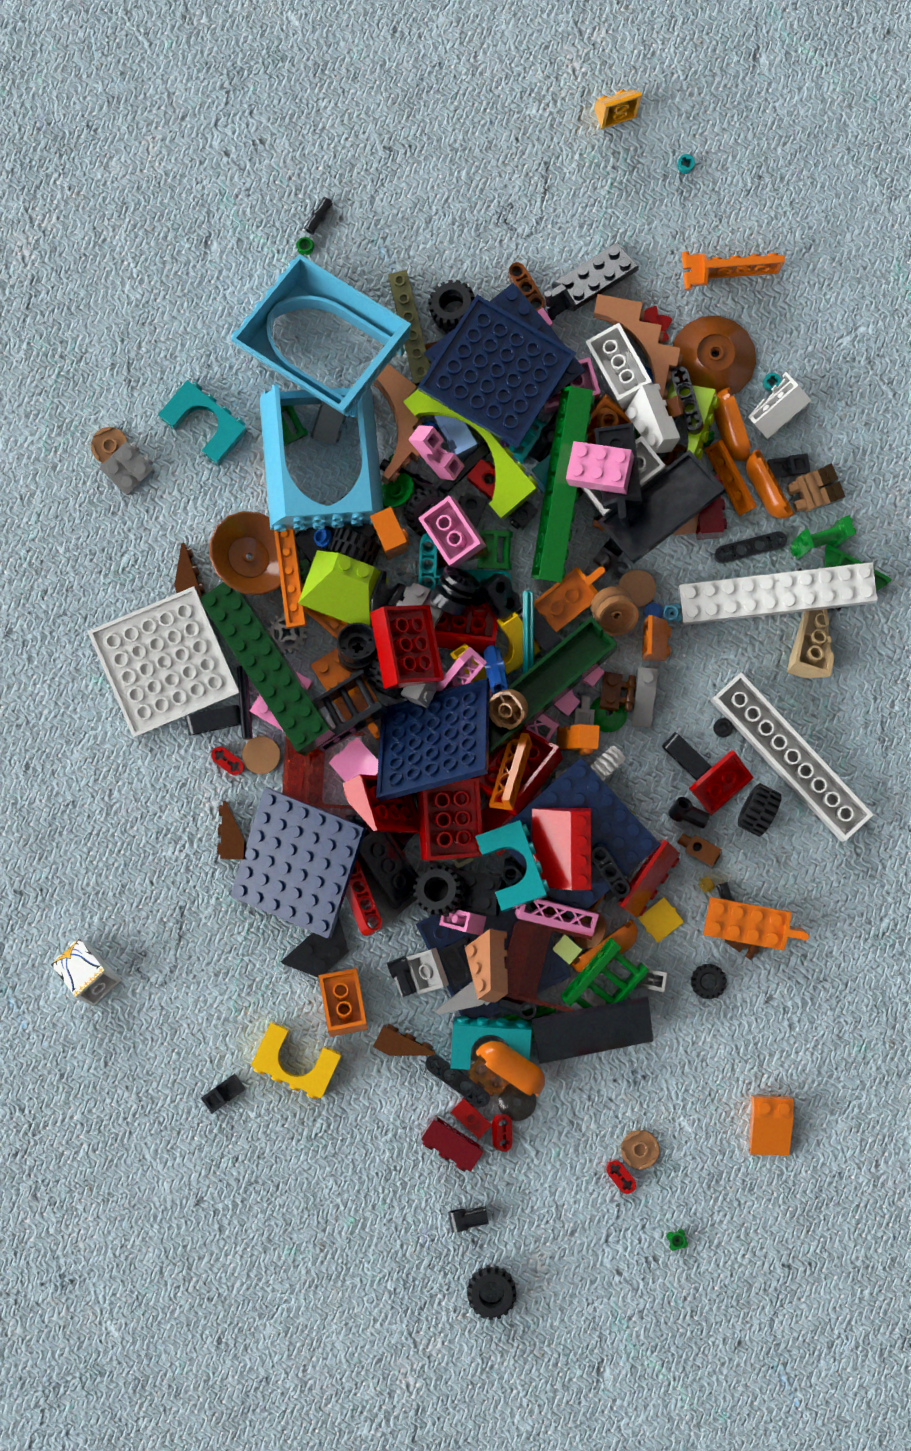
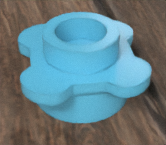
[663,603,682,623]

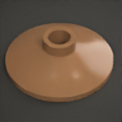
[572,911,606,948]

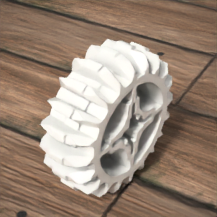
[590,746,625,781]

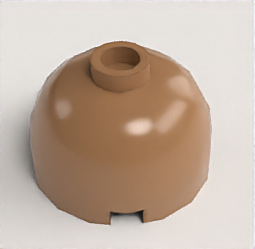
[489,689,528,729]

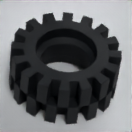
[690,964,727,999]

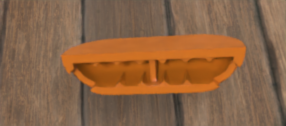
[713,387,751,462]
[746,448,795,519]
[570,919,638,973]
[476,1041,545,1097]

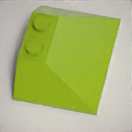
[298,550,389,627]

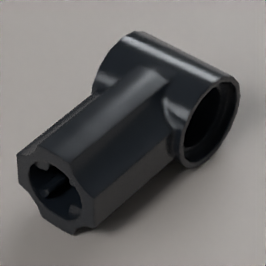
[668,797,710,829]
[387,956,417,997]
[497,995,537,1020]
[448,1206,489,1233]

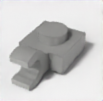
[573,695,595,725]

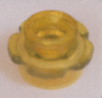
[698,875,716,893]

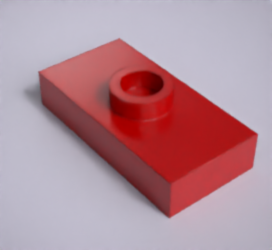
[450,1097,492,1139]

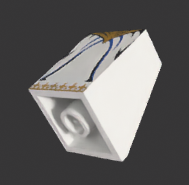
[51,938,121,1006]

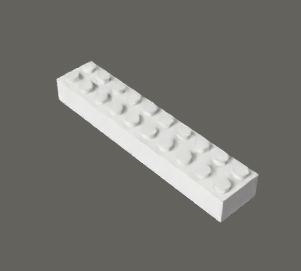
[679,562,877,625]
[710,673,873,841]

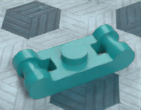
[509,416,548,464]

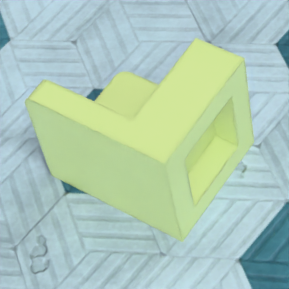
[553,934,582,965]

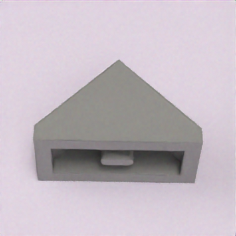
[636,969,670,993]

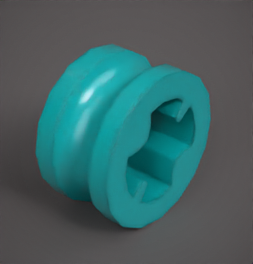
[677,154,695,174]
[763,372,781,391]

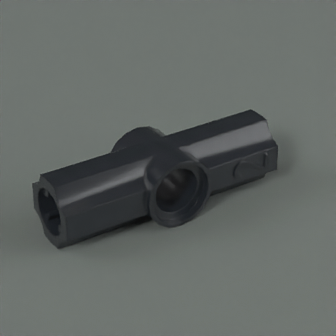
[528,409,558,462]

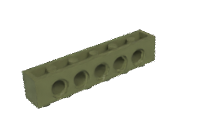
[388,270,430,388]

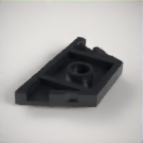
[280,916,349,978]

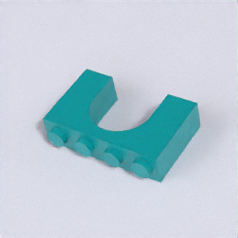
[158,380,248,466]
[475,820,550,912]
[450,1016,532,1070]

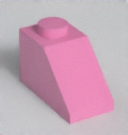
[439,909,486,935]

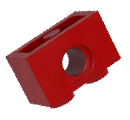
[466,459,496,501]

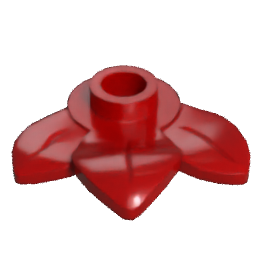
[639,306,672,342]

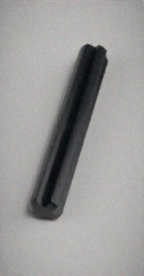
[237,666,253,740]

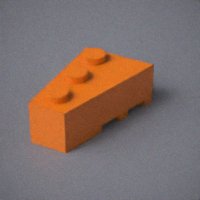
[370,507,410,561]
[556,724,600,756]

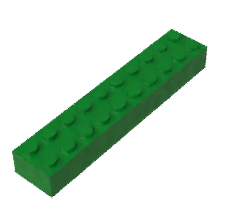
[530,386,594,583]

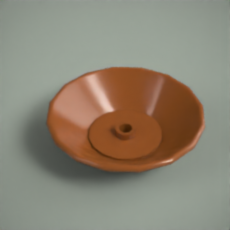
[673,316,756,395]
[210,511,281,595]

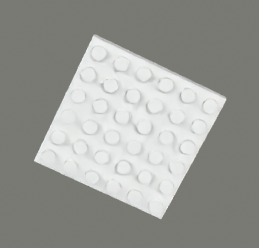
[88,586,239,737]

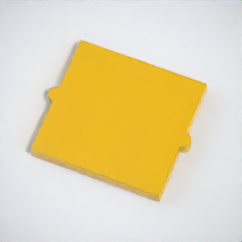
[638,897,684,943]

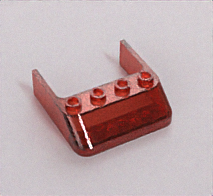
[282,732,365,810]
[505,920,592,1012]

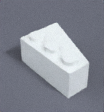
[749,372,811,439]
[625,384,680,453]

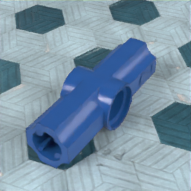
[483,645,508,693]

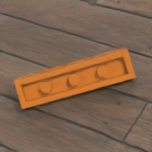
[489,733,532,811]

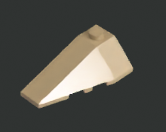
[787,609,834,678]

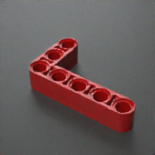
[345,856,382,936]

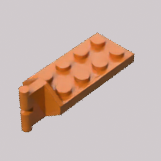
[682,251,785,291]
[534,567,606,647]
[310,648,380,741]
[703,896,809,950]

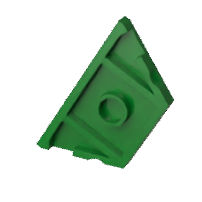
[824,544,892,591]

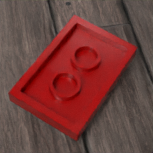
[689,750,754,816]

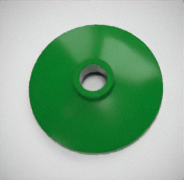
[382,473,414,508]
[590,697,627,733]

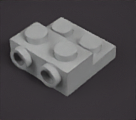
[99,441,154,495]
[396,582,444,629]
[406,948,449,994]

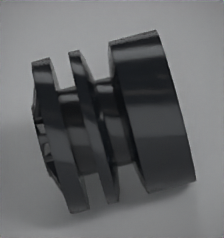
[430,566,480,616]
[337,623,378,672]

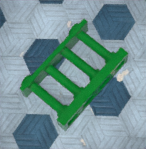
[790,515,856,561]
[560,937,649,1009]

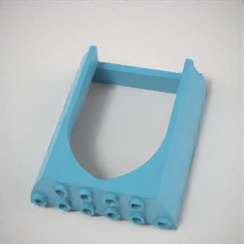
[231,254,411,417]
[260,380,384,532]

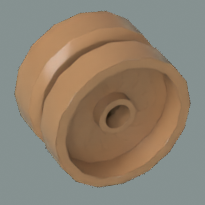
[590,586,639,636]

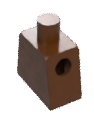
[677,833,722,870]

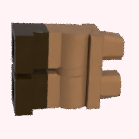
[786,463,846,513]

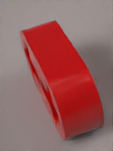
[211,747,244,776]
[492,1114,512,1152]
[606,1159,636,1194]

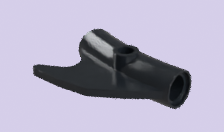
[370,571,406,629]

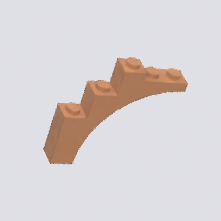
[593,294,683,400]
[373,364,423,485]

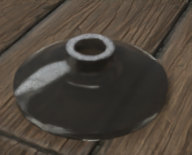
[498,1083,536,1121]

